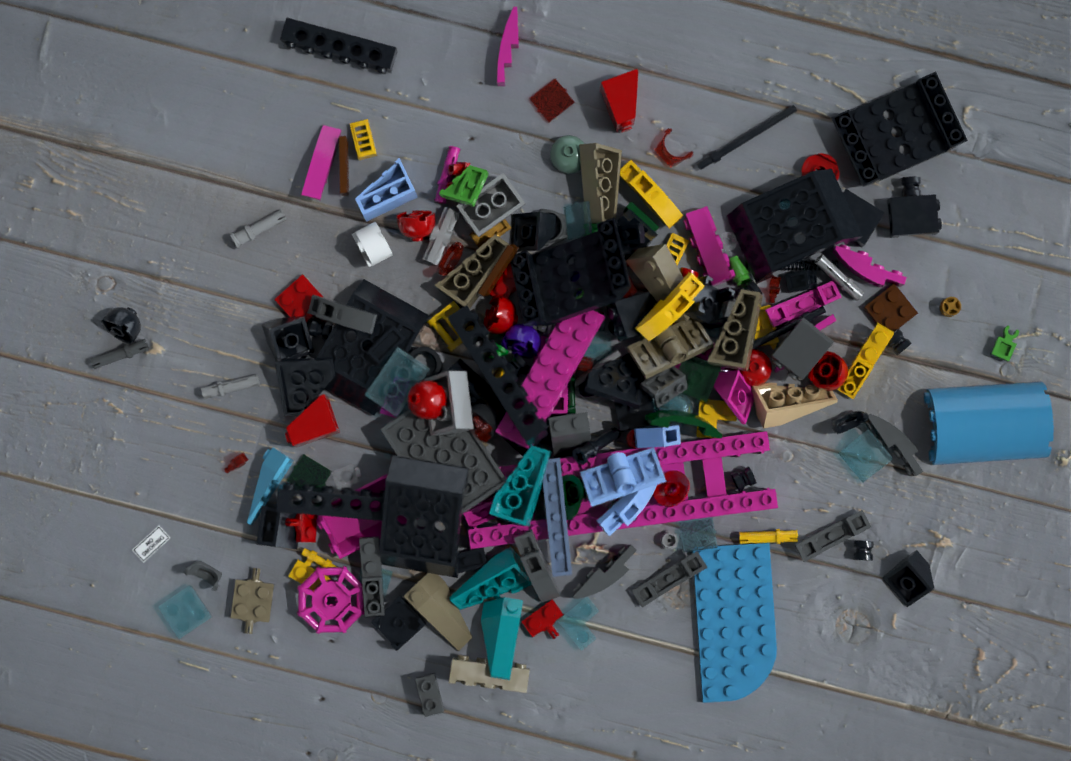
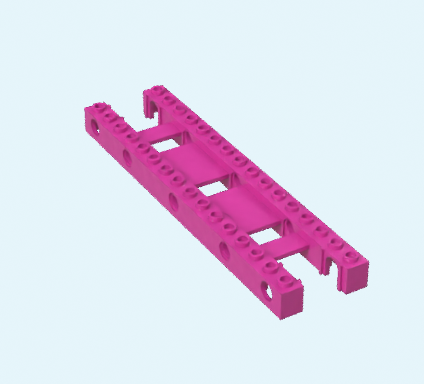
[468,431,778,549]

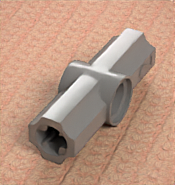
[423,207,460,266]

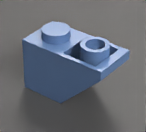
[634,424,681,448]

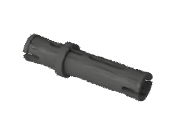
[90,339,149,369]

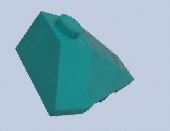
[489,446,551,526]
[449,547,532,610]
[481,597,523,681]

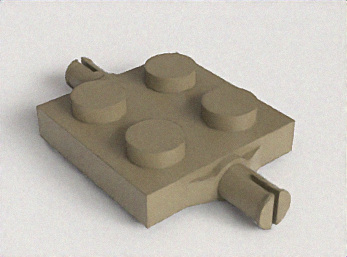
[231,568,274,634]

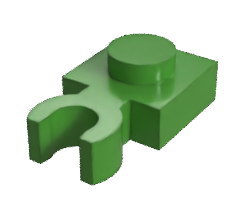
[990,326,1019,362]

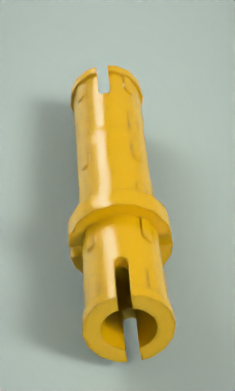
[739,529,798,544]

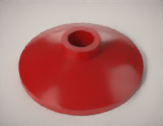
[653,470,690,507]

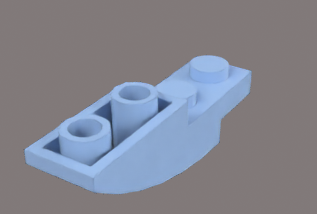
[597,485,657,536]

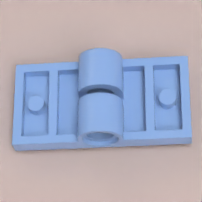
[580,447,666,506]

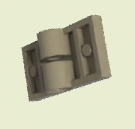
[627,317,714,379]

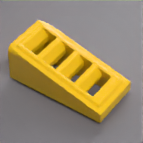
[350,119,377,160]
[666,232,689,265]

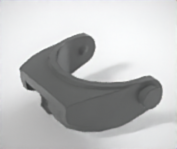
[538,209,567,246]
[184,561,222,591]

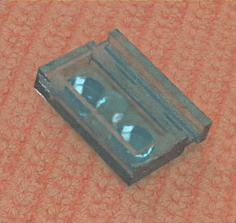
[581,331,612,361]

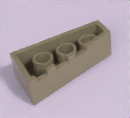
[579,143,622,224]

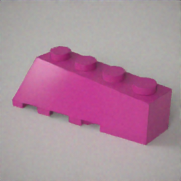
[683,206,735,287]

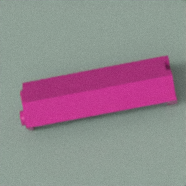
[316,474,418,559]

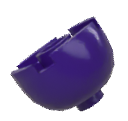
[501,324,541,358]

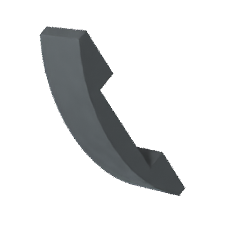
[795,510,871,562]
[632,551,708,607]

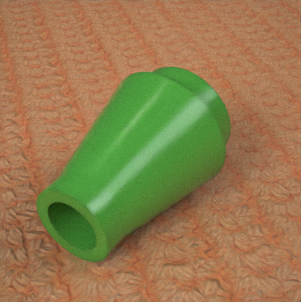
[729,256,751,286]

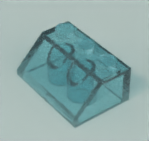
[365,347,430,418]

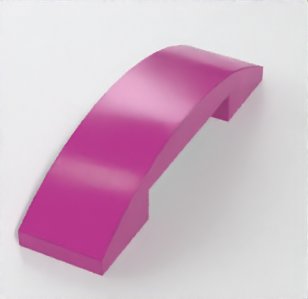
[765,280,842,328]

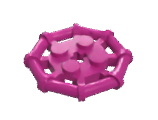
[297,566,365,634]

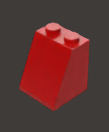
[600,69,639,133]
[285,394,340,447]

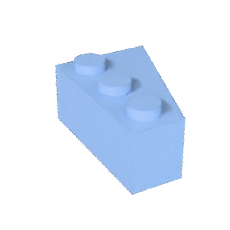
[355,158,418,222]

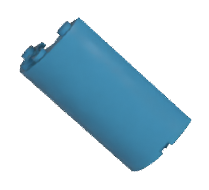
[924,381,1054,465]

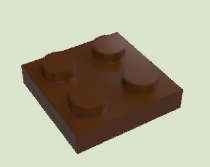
[864,283,918,332]

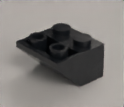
[256,506,298,550]

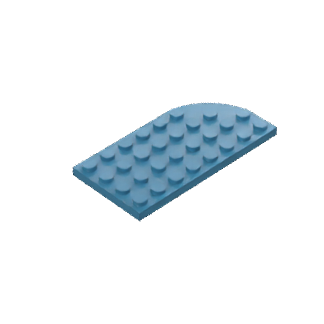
[692,543,777,703]

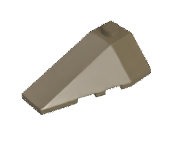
[404,573,473,651]

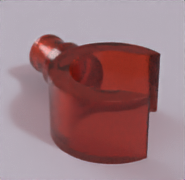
[769,276,781,303]
[473,416,493,443]
[224,452,249,473]

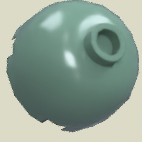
[550,135,584,174]

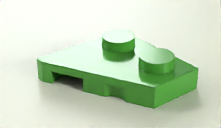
[439,165,489,207]

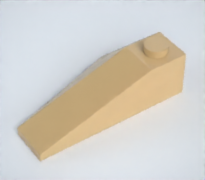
[752,382,838,429]

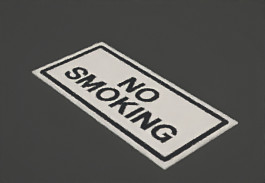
[132,526,170,563]

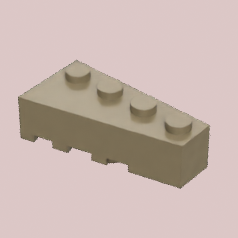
[435,235,510,309]
[626,244,690,323]
[707,289,763,371]
[449,655,530,693]

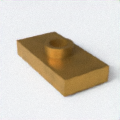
[469,219,511,248]

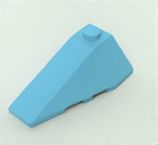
[247,447,294,525]

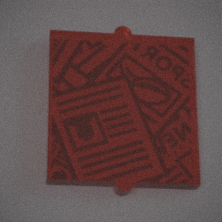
[529,78,575,123]

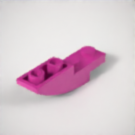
[833,244,907,288]

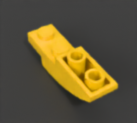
[620,160,683,229]
[635,272,704,341]
[837,323,894,399]

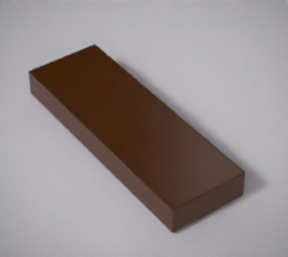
[339,136,349,196]
[478,244,519,297]

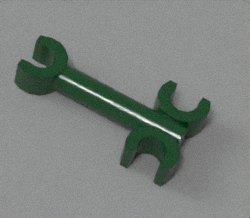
[568,372,576,415]

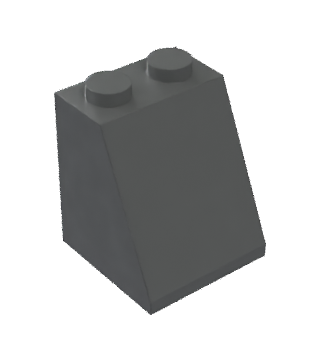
[771,317,834,381]
[548,412,591,458]

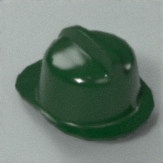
[562,474,587,520]

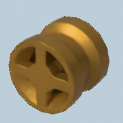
[939,297,961,317]

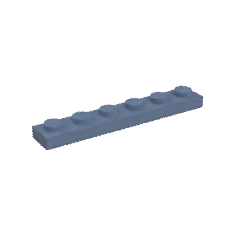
[543,458,572,577]

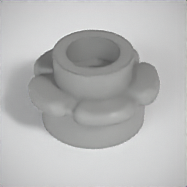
[660,531,679,550]

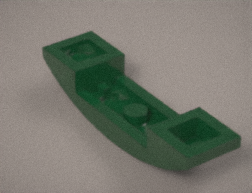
[645,410,723,439]

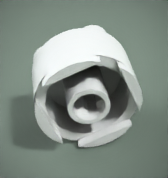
[352,222,393,267]

